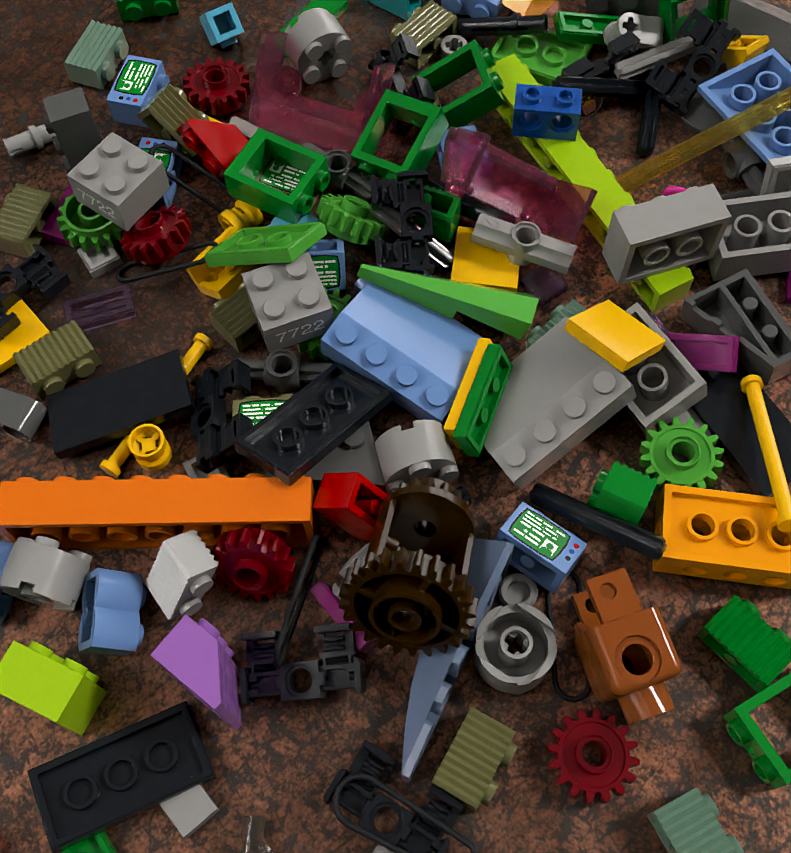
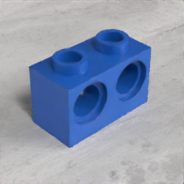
[511,84,582,141]

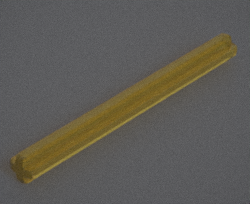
[615,86,791,192]

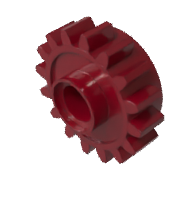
[182,57,251,116]
[119,205,193,265]
[211,527,296,601]
[545,708,640,805]

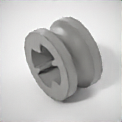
[441,35,467,59]

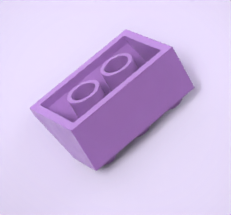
[150,614,242,731]

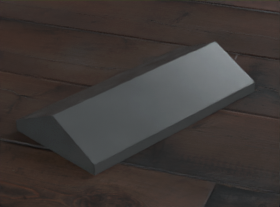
[688,0,791,65]

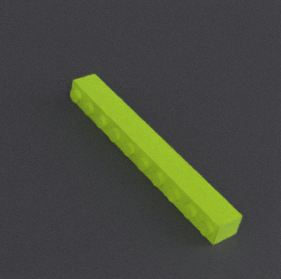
[481,54,694,313]

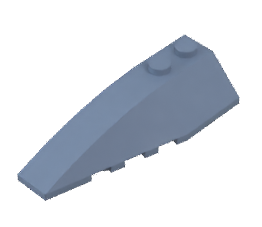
[402,538,515,783]

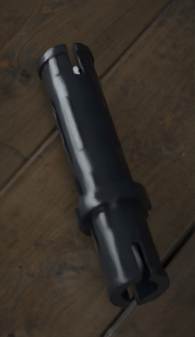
[457,13,548,38]

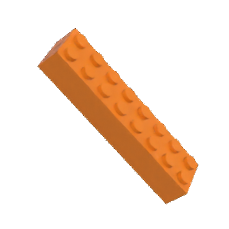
[0,473,318,550]

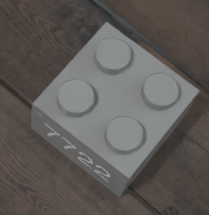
[67,132,170,231]
[241,252,334,353]

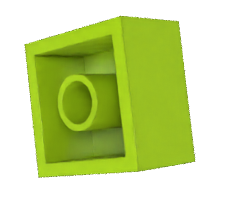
[0,640,107,736]

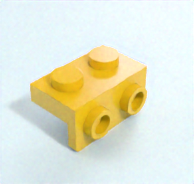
[186,226,263,300]

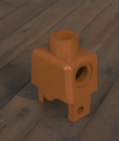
[571,567,682,725]

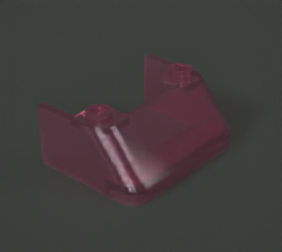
[249,31,396,160]
[440,126,598,242]

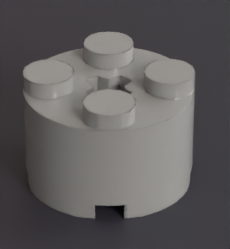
[282,8,353,84]
[375,419,460,495]
[0,536,93,612]
[473,603,557,695]

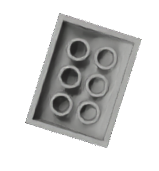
[484,317,637,490]

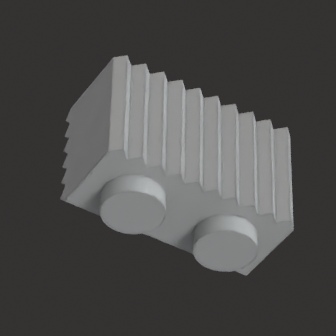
[144,530,219,620]

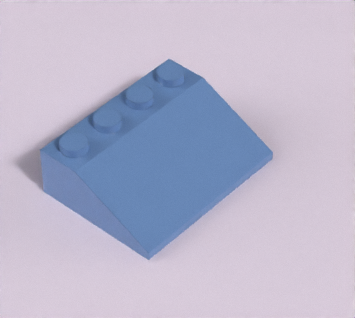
[697,48,791,164]
[321,282,482,423]

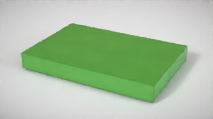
[490,29,593,86]
[204,222,327,267]

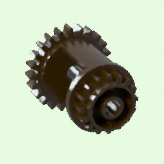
[339,477,478,657]

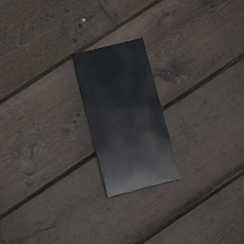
[46,349,196,459]
[691,360,791,497]
[234,362,392,486]
[27,701,217,853]

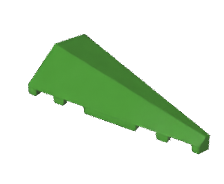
[357,264,539,340]

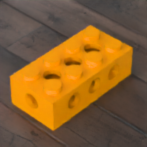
[652,484,791,589]

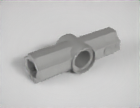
[471,213,577,274]

